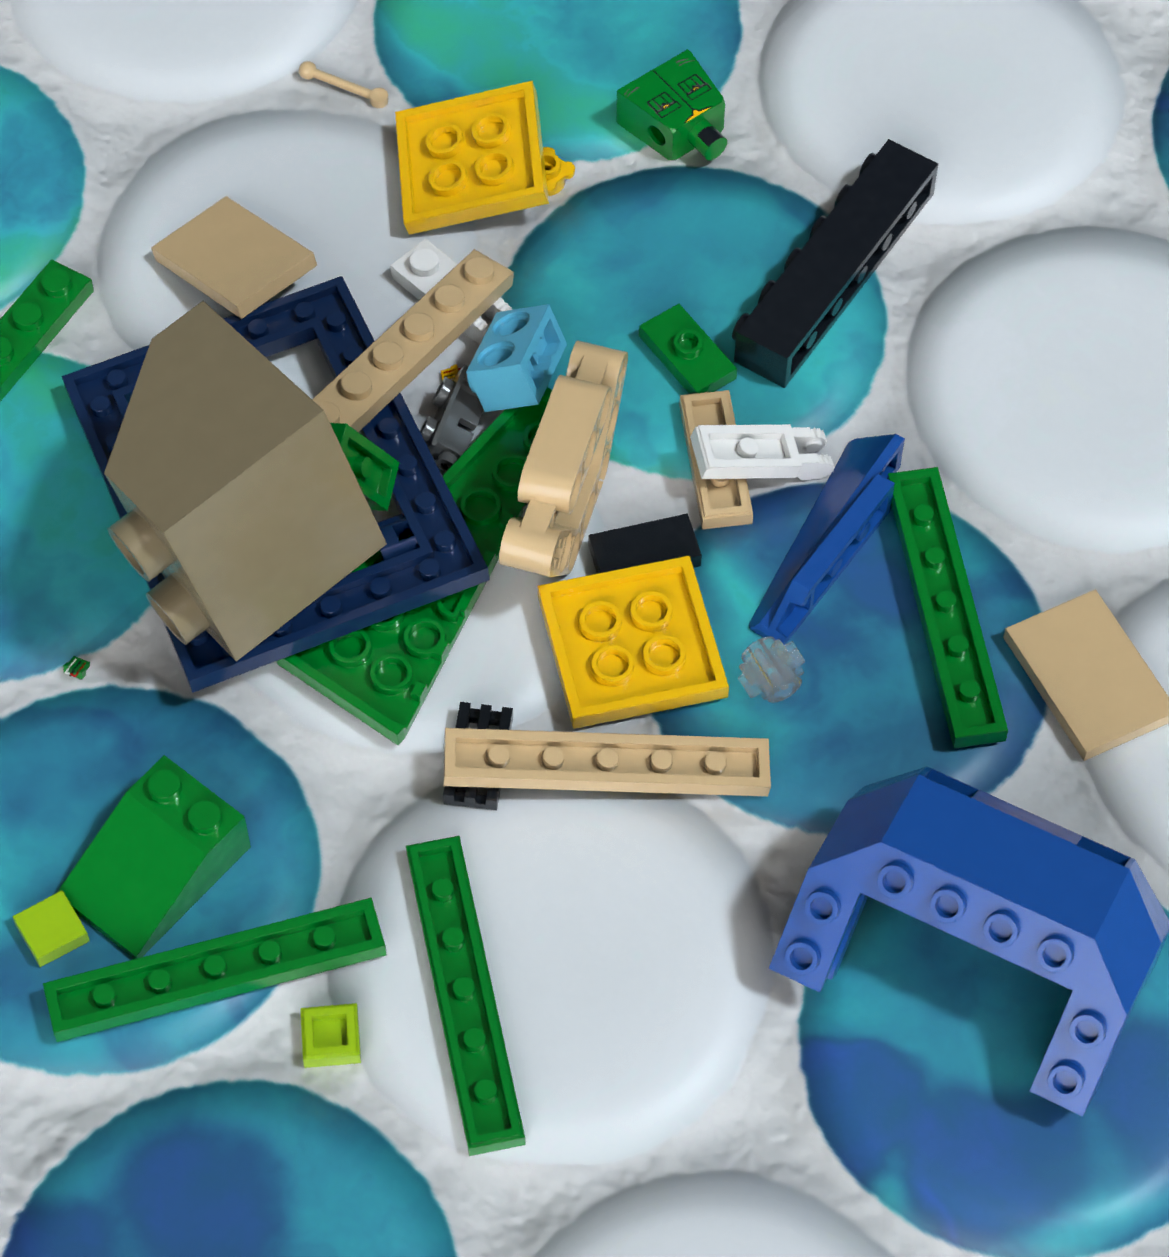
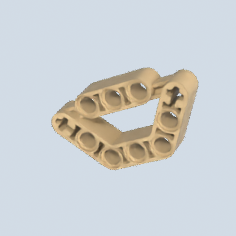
[499,340,628,577]

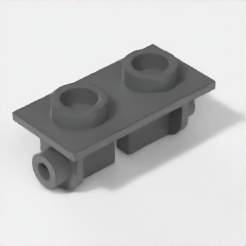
[420,364,484,471]

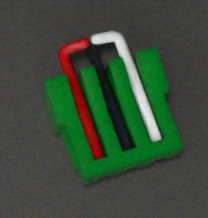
[63,656,90,680]

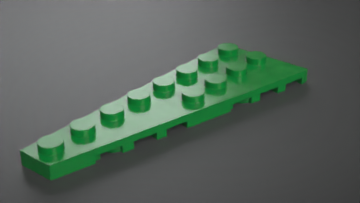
[277,387,552,746]

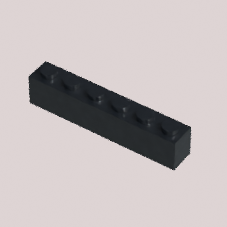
[732,139,938,388]

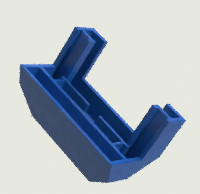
[769,767,1169,1116]

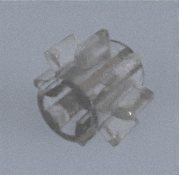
[738,636,805,703]

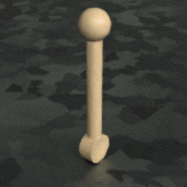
[299,61,388,108]

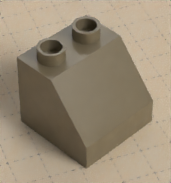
[104,301,387,662]

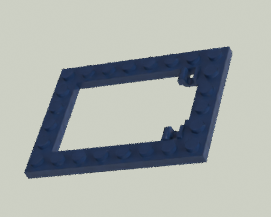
[61,276,490,693]

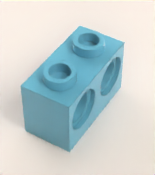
[466,304,567,412]

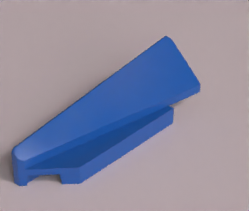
[749,434,905,648]

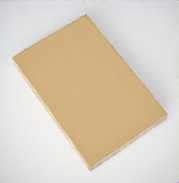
[151,196,317,319]
[1003,589,1169,761]

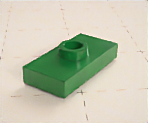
[639,303,737,394]

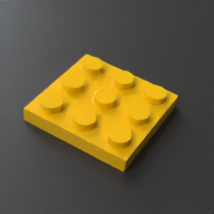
[395,81,549,235]
[537,556,729,729]

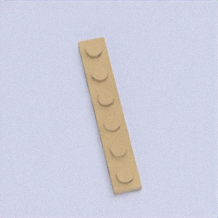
[312,249,514,432]
[443,728,771,797]

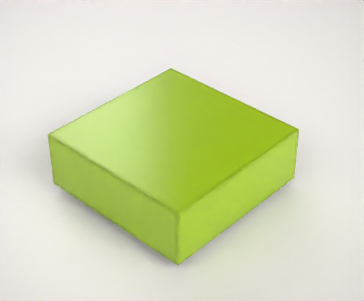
[12,890,90,967]
[300,1003,361,1068]

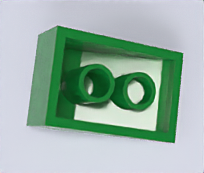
[57,755,251,959]

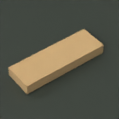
[679,390,753,530]

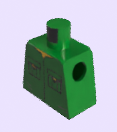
[616,49,727,160]

